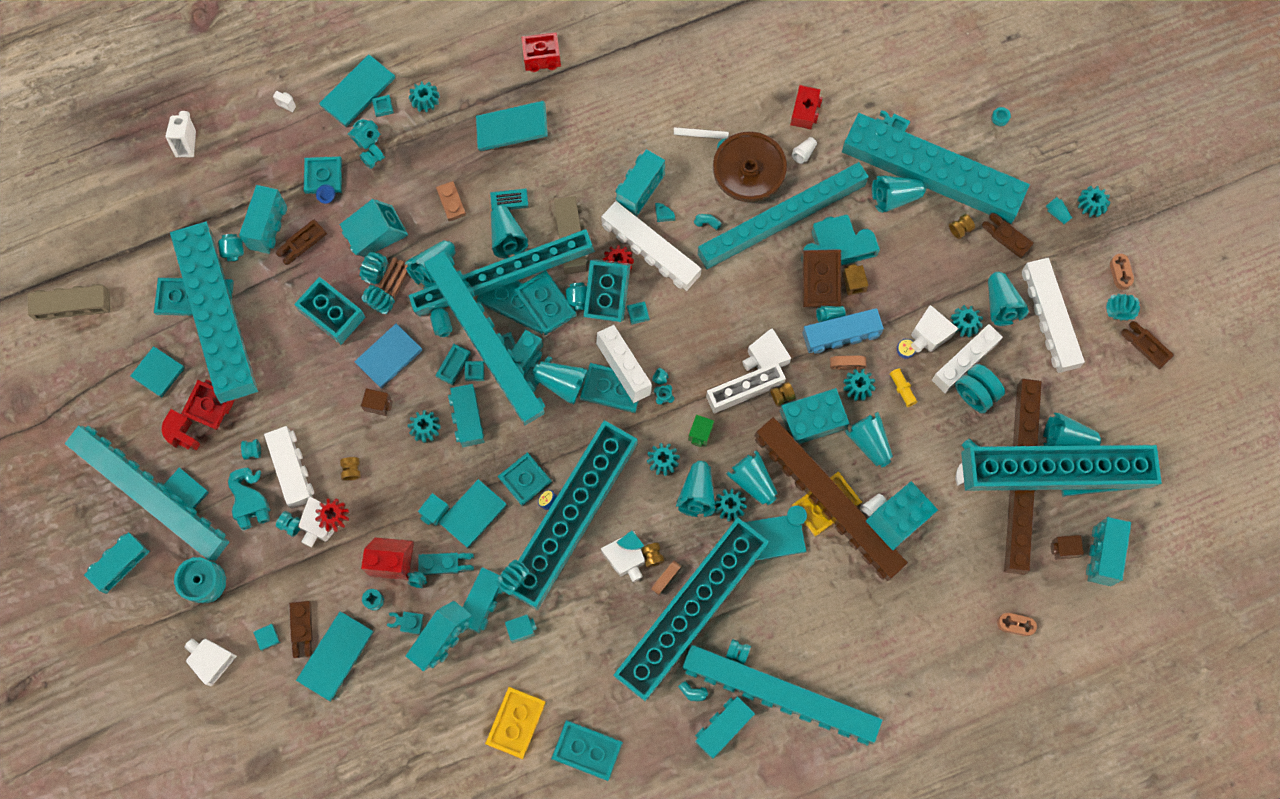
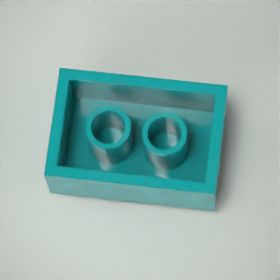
[615,149,665,217]
[239,185,287,254]
[584,259,631,322]
[294,277,366,345]
[780,388,850,444]
[866,481,938,550]
[1086,517,1131,587]
[406,601,472,672]

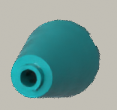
[872,175,926,213]
[491,206,528,259]
[405,240,456,289]
[988,272,1029,326]
[532,361,587,405]
[844,412,893,468]
[1043,412,1101,446]
[726,450,778,505]
[676,461,715,517]

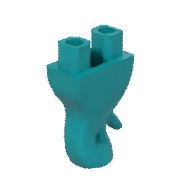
[228,467,271,530]

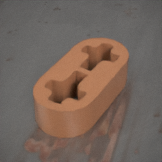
[1110,254,1134,290]
[830,356,867,370]
[651,560,682,595]
[997,613,1037,636]

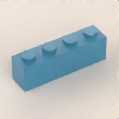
[802,308,884,354]

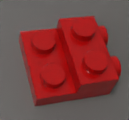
[521,32,561,72]
[181,379,235,430]

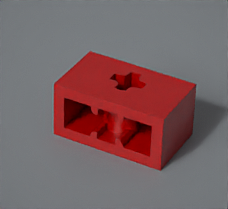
[790,85,823,130]

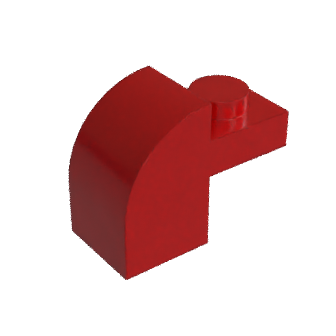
[161,409,200,451]

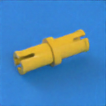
[889,368,918,407]

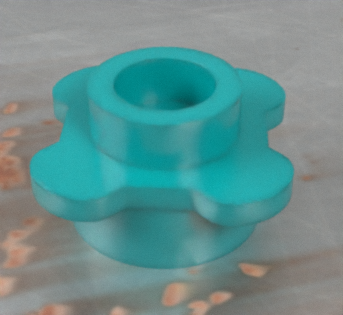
[654,385,674,405]
[407,571,427,588]

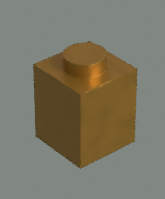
[842,264,868,296]

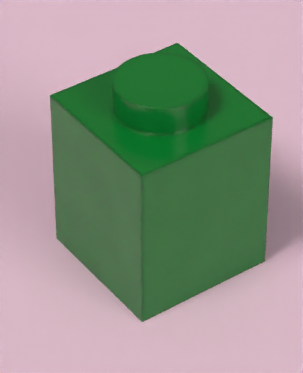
[688,415,714,447]

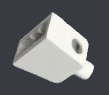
[166,111,196,157]
[911,305,958,352]
[742,328,791,371]
[299,497,339,548]
[601,531,645,582]
[184,638,237,687]

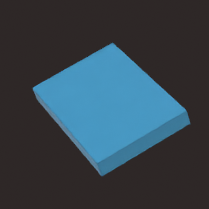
[354,324,423,389]

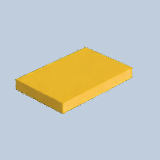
[792,471,862,537]
[485,687,546,759]

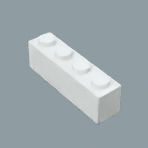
[932,324,1003,393]
[596,325,652,403]
[706,362,786,414]
[264,426,314,509]

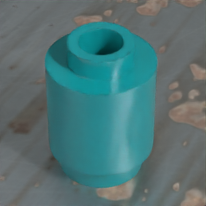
[430,308,453,337]

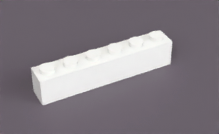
[601,201,701,291]
[1022,258,1085,373]

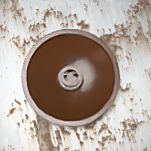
[713,131,787,202]

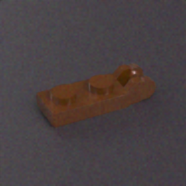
[982,213,1034,258]
[276,219,327,265]
[1121,321,1174,370]
[289,601,313,658]

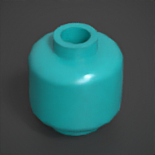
[218,234,244,262]
[566,282,587,311]

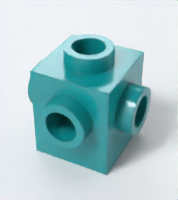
[348,119,381,149]

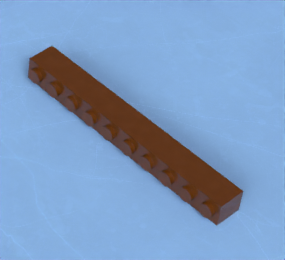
[1004,378,1042,575]
[754,417,908,581]

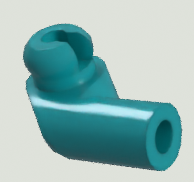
[694,214,722,231]
[678,680,708,702]

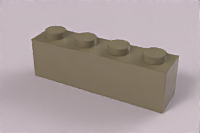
[554,196,589,275]
[28,284,110,321]

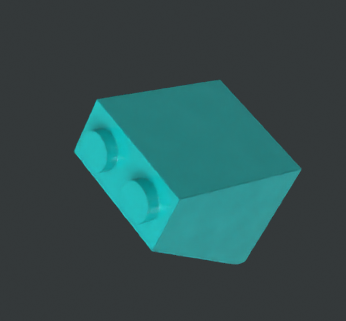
[339,199,408,257]

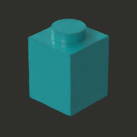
[418,493,450,527]
[505,614,537,644]

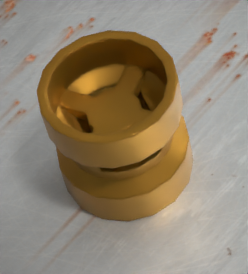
[949,214,975,239]
[770,382,796,407]
[340,457,361,481]
[641,542,665,568]

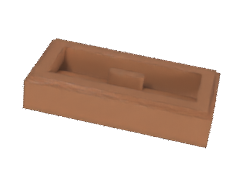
[378,257,408,298]

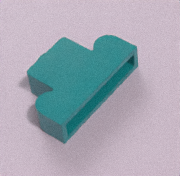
[801,215,880,266]

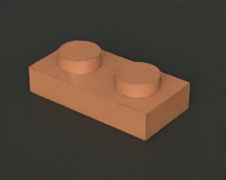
[436,181,466,222]

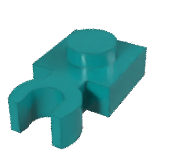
[876,110,910,132]
[387,612,424,635]

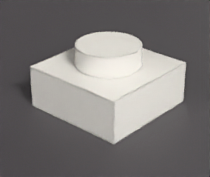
[273,91,296,112]

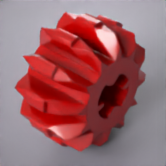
[602,244,634,271]
[315,498,349,532]

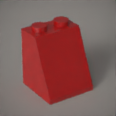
[361,537,414,580]

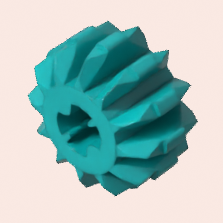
[409,81,440,113]
[1077,186,1110,218]
[359,252,388,285]
[361,285,395,314]
[1106,293,1140,321]
[950,305,983,338]
[843,369,876,401]
[408,410,441,443]
[647,443,680,476]
[715,488,747,522]
[496,560,529,595]

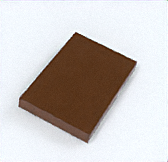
[802,249,841,307]

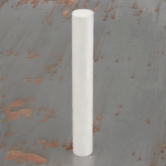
[674,127,729,139]

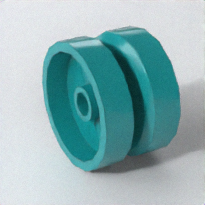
[955,364,1005,413]
[174,557,227,604]

